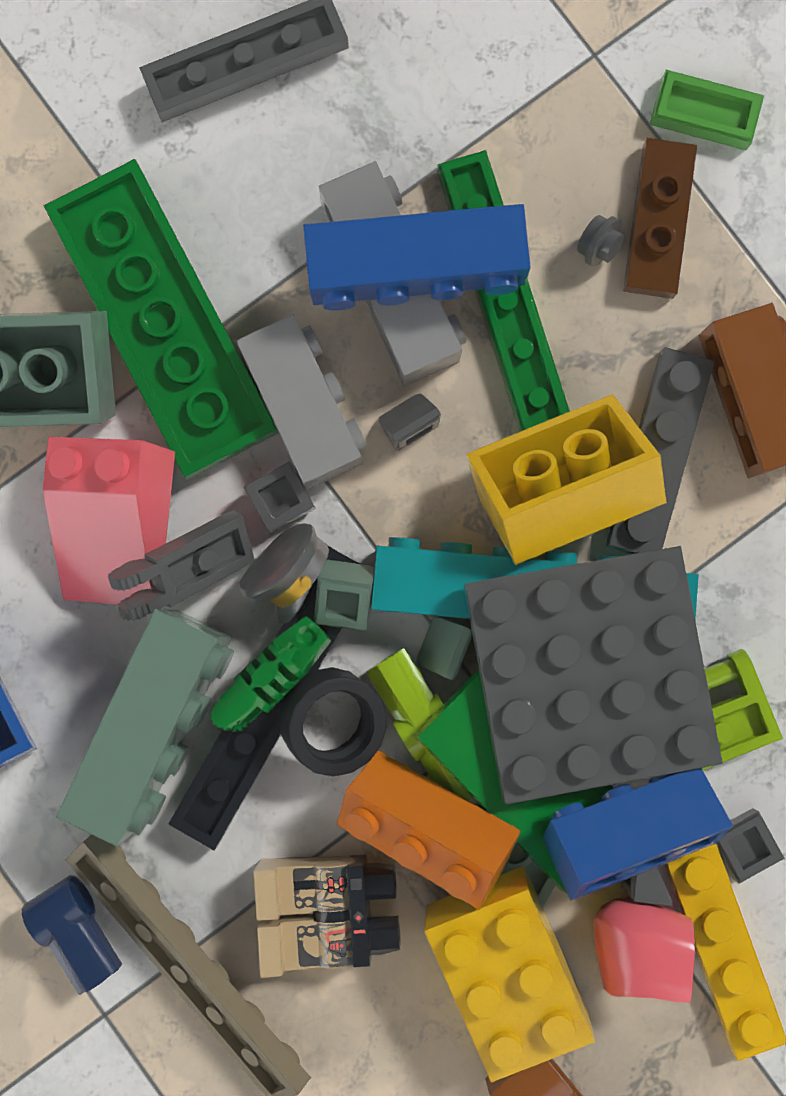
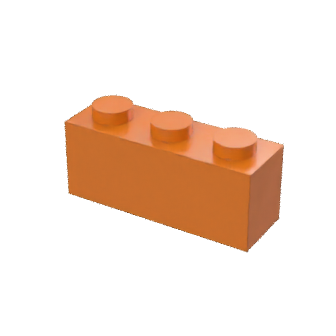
[336,750,521,910]

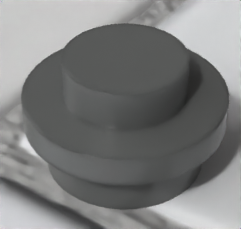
[577,215,624,267]

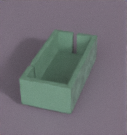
[56,609,234,847]

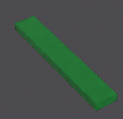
[437,150,570,432]

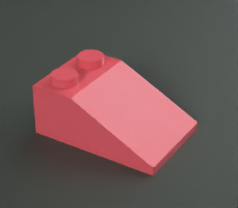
[43,437,175,605]

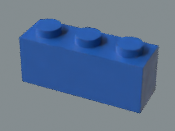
[542,768,733,901]

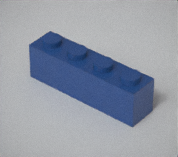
[303,204,531,311]

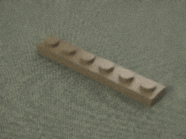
[65,835,311,1096]

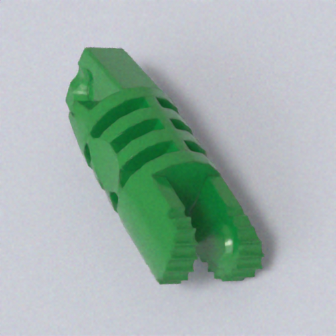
[209,616,331,732]

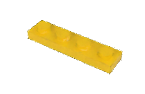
[664,844,786,1062]

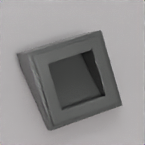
[378,394,441,450]
[621,867,673,906]

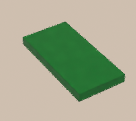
[414,669,614,894]

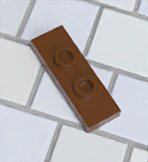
[623,138,697,299]

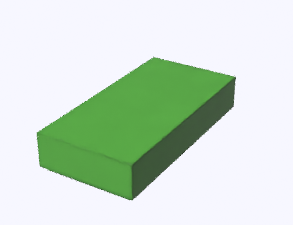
[649,69,764,150]

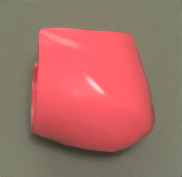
[593,897,695,1003]

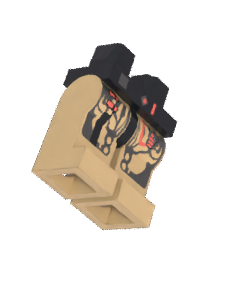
[253,854,401,978]

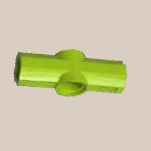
[366,648,472,801]

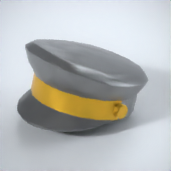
[239,523,329,624]

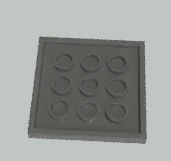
[464,546,723,804]

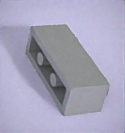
[236,314,367,490]

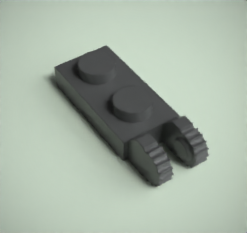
[108,510,255,621]

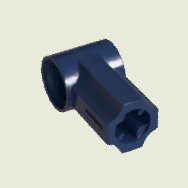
[21,875,122,995]

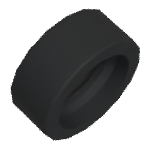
[279,667,387,777]

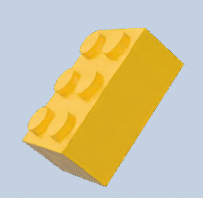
[466,394,666,565]
[424,866,595,1083]

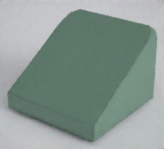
[314,560,375,631]
[417,617,473,680]

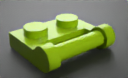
[682,649,783,772]

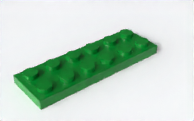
[43,159,279,480]

